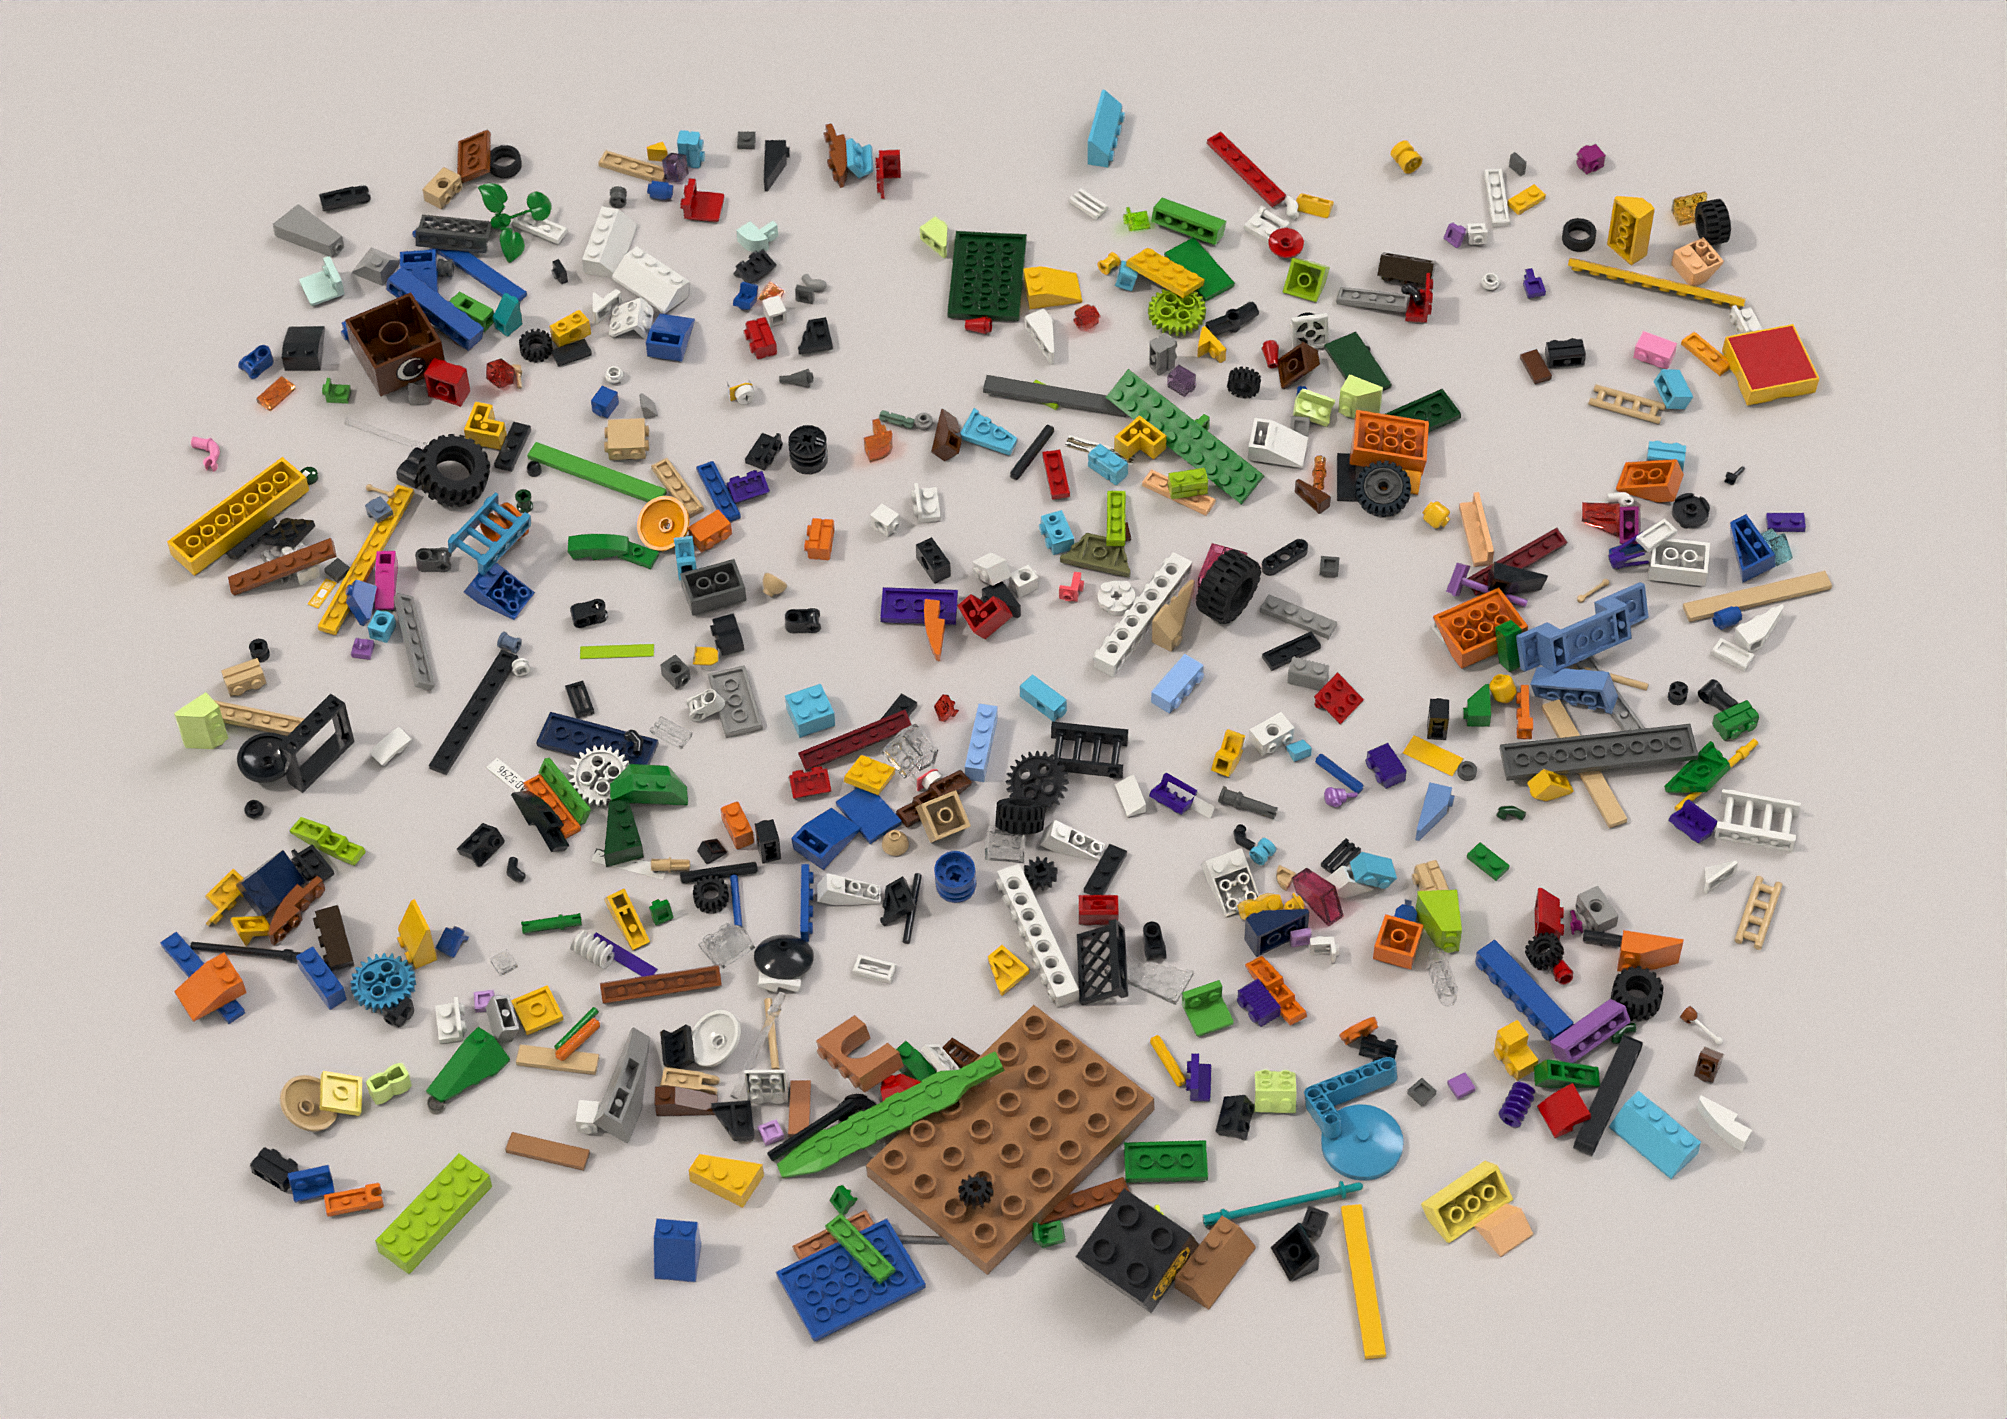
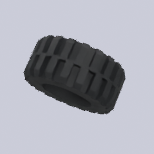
[417,434,490,507]
[1196,549,1261,624]

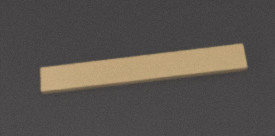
[1683,571,1832,622]
[1541,699,1627,828]

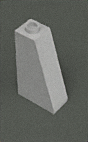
[272,204,344,258]

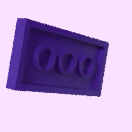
[880,587,958,625]

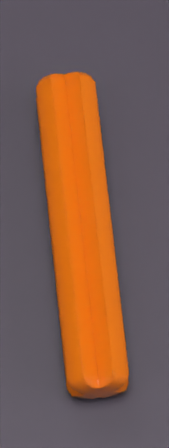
[555,1018,600,1061]

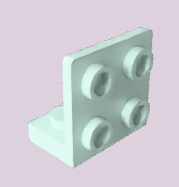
[299,256,345,306]

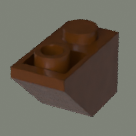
[1694,1047,1724,1083]

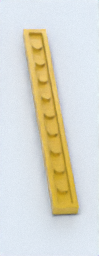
[1568,257,1746,309]
[318,484,415,635]

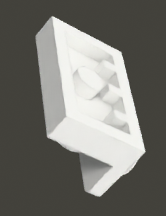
[1729,305,1763,334]
[911,483,941,523]
[435,997,467,1044]
[921,1044,960,1072]

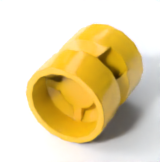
[1390,140,1423,174]

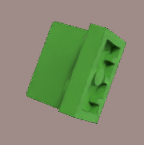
[1182,980,1234,1037]

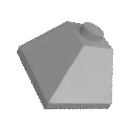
[352,247,400,286]

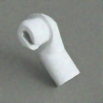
[1607,492,1634,507]

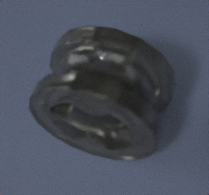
[427,1096,446,1115]

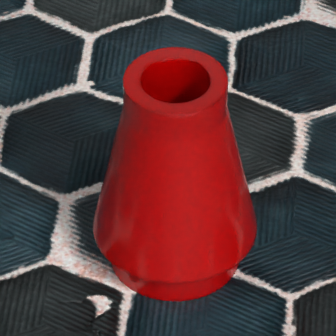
[965,316,992,334]
[1261,340,1279,369]
[1552,959,1573,985]

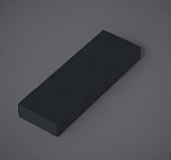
[1337,453,1356,502]
[1262,631,1321,671]

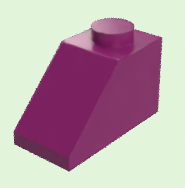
[1620,506,1641,544]

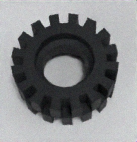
[519,328,553,363]
[1227,366,1261,399]
[693,875,729,914]
[1525,932,1564,970]

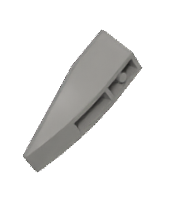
[593,1027,650,1143]

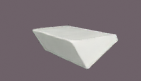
[1115,774,1146,817]

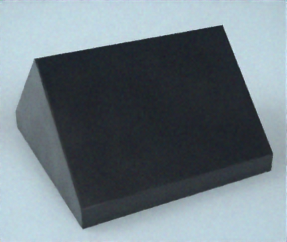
[1270,1223,1320,1281]

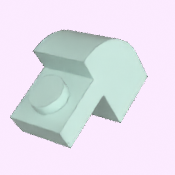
[736,221,778,252]

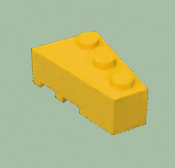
[688,1154,764,1208]

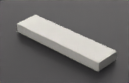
[1484,169,1510,227]

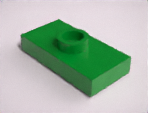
[617,541,659,569]

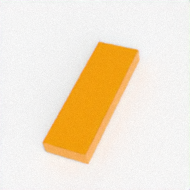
[1681,331,1730,376]

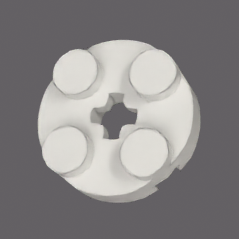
[1098,581,1135,616]

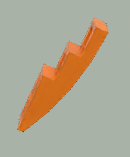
[1245,956,1307,1026]

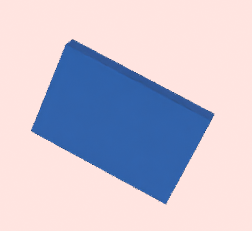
[836,788,902,844]

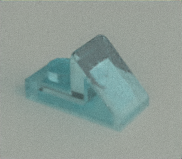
[1761,528,1793,566]

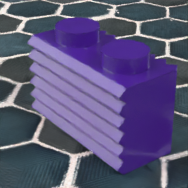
[1365,742,1407,789]
[1237,978,1281,1027]

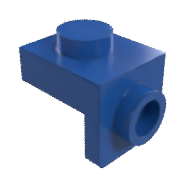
[733,282,758,310]
[435,926,469,958]

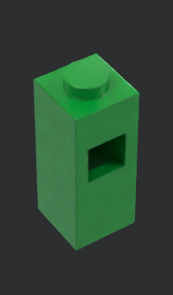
[1495,620,1522,672]

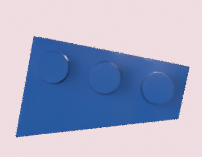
[1730,514,1775,583]

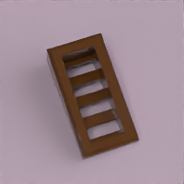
[1295,479,1331,514]
[942,1037,980,1069]

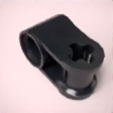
[570,599,608,628]
[785,608,821,634]
[1143,921,1167,961]

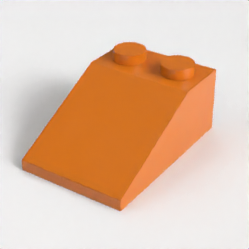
[1616,459,1684,502]
[1617,930,1684,972]
[174,952,247,1022]

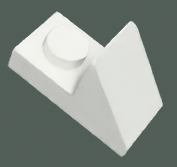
[593,289,622,324]

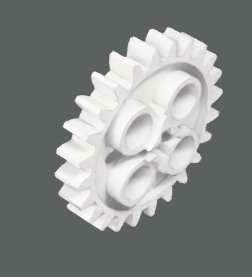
[569,745,629,808]

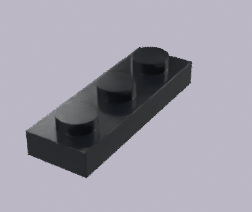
[494,422,531,472]
[226,518,278,559]
[1084,844,1127,895]

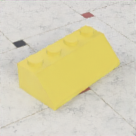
[1421,1161,1513,1243]

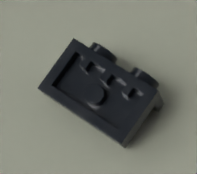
[733,249,777,284]
[745,433,783,471]
[457,823,505,867]

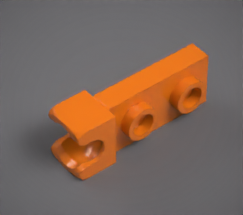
[1516,685,1533,739]
[324,1183,384,1217]

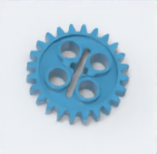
[350,953,416,1013]

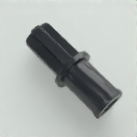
[1583,929,1622,947]

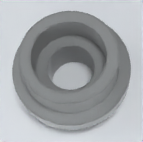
[914,413,933,430]

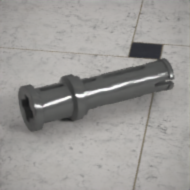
[1218,786,1278,819]

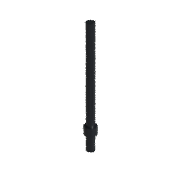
[190,942,302,961]

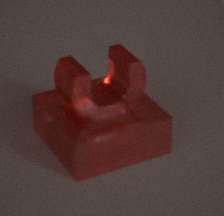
[934,694,959,722]

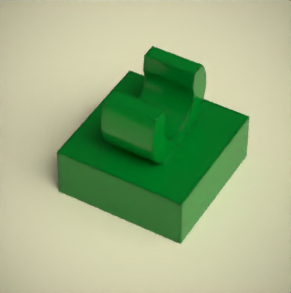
[649,899,674,926]
[829,1185,858,1215]

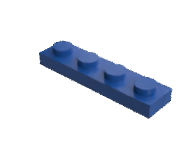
[800,864,814,942]

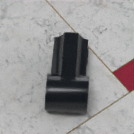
[1697,679,1738,711]

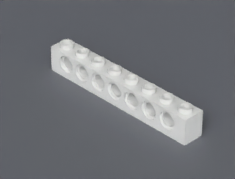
[1093,552,1192,677]
[995,864,1079,1007]

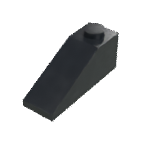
[764,140,790,191]

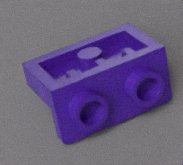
[726,470,770,504]

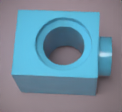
[367,610,396,643]

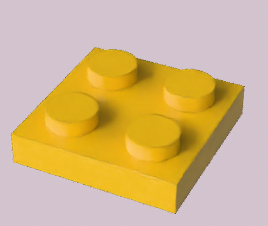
[844,755,896,795]
[511,985,564,1035]

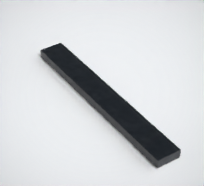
[429,650,519,775]

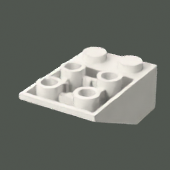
[1248,418,1308,468]
[1201,848,1259,917]
[744,1070,789,1104]

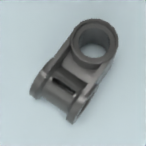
[415,547,452,572]

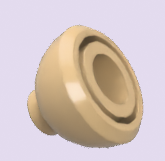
[762,573,787,597]
[882,830,909,856]

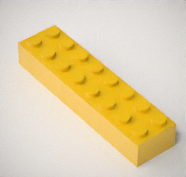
[167,457,309,576]

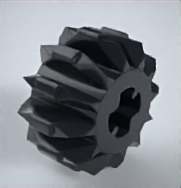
[958,1173,994,1210]

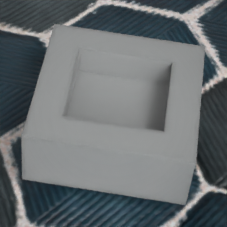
[1290,416,1310,436]

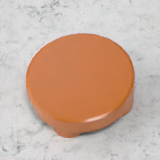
[1339,1017,1379,1045]

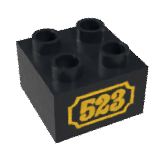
[1075,1188,1199,1313]

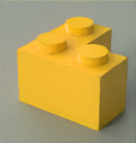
[464,402,507,450]
[1114,416,1166,460]
[1494,1020,1539,1081]

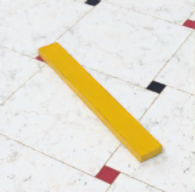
[1341,1204,1386,1359]

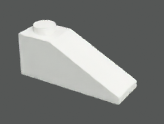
[1025,308,1054,364]

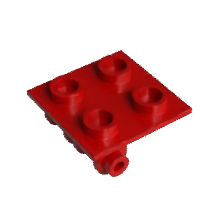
[1314,672,1364,724]

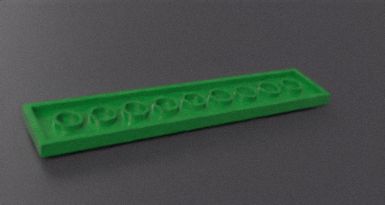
[1106,369,1265,505]

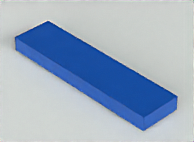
[696,461,741,522]

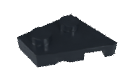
[711,1100,755,1141]

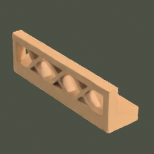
[1459,492,1494,567]

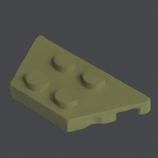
[1060,533,1131,578]

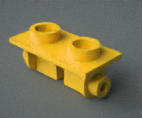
[1284,893,1305,910]

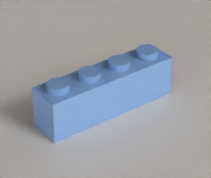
[965,704,998,782]

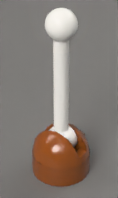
[1680,1006,1723,1045]

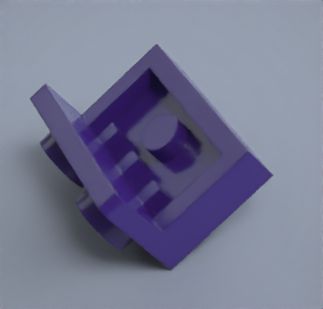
[1149,773,1198,815]
[1668,799,1717,844]
[1186,1053,1212,1101]

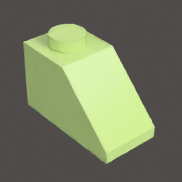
[920,216,948,258]

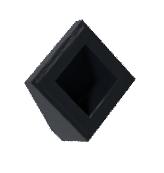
[697,839,727,864]

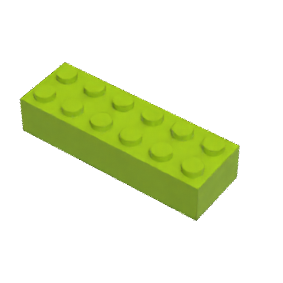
[375,1153,492,1274]

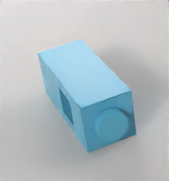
[1020,674,1067,722]

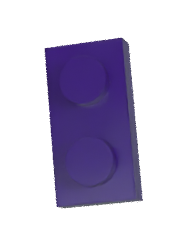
[1766,513,1806,532]

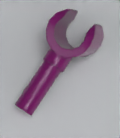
[1570,910,1583,935]

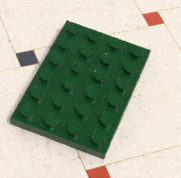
[947,231,1027,321]

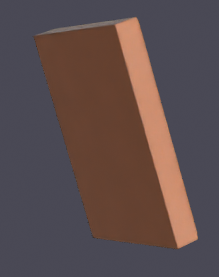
[457,129,491,183]

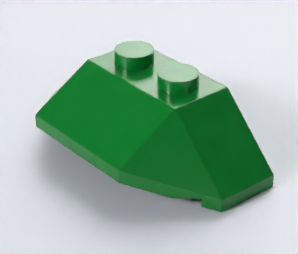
[610,764,688,805]

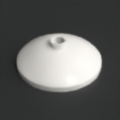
[692,1010,741,1067]

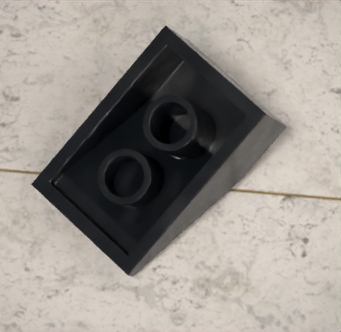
[281,326,325,371]

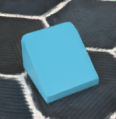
[1285,739,1312,762]

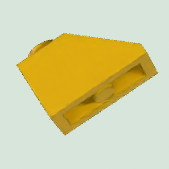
[1527,769,1574,801]

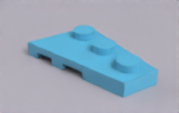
[960,408,1017,456]

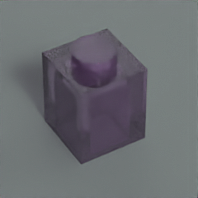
[662,152,689,182]
[1167,364,1196,397]

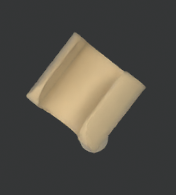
[511,364,522,389]

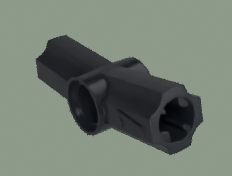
[1205,301,1259,336]

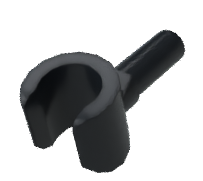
[1724,466,1745,485]

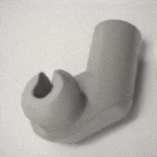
[801,274,827,291]

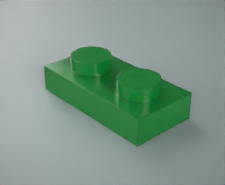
[1467,842,1510,881]

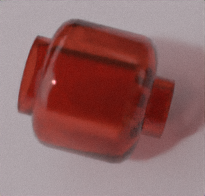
[1073,304,1101,331]

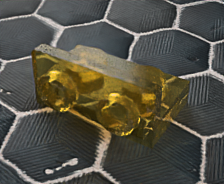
[1671,191,1708,226]

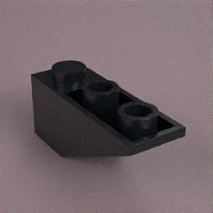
[1488,562,1548,595]

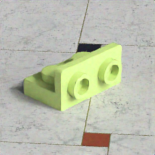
[1293,389,1335,427]

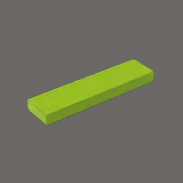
[1106,491,1126,546]

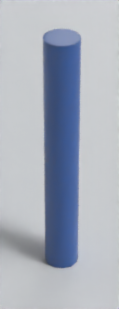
[730,875,742,929]

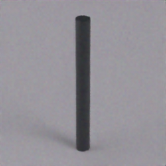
[902,873,922,944]

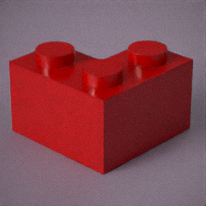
[957,594,1013,639]

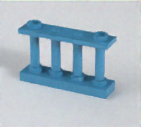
[448,492,531,576]

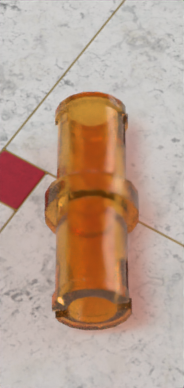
[1312,455,1327,490]

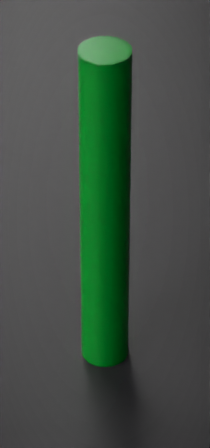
[554,1007,598,1050]

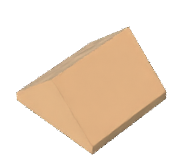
[1474,1203,1533,1257]

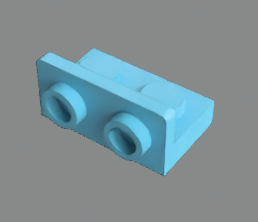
[846,138,874,178]

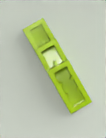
[289,817,366,866]

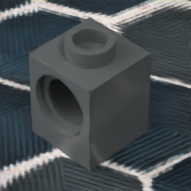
[660,654,691,689]

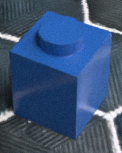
[591,386,619,418]

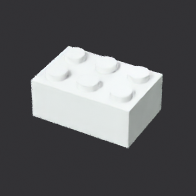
[1648,538,1710,586]

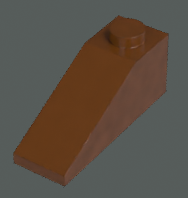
[655,1086,718,1116]

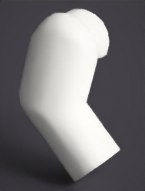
[1284,196,1299,219]

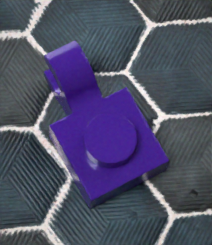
[1523,268,1546,299]

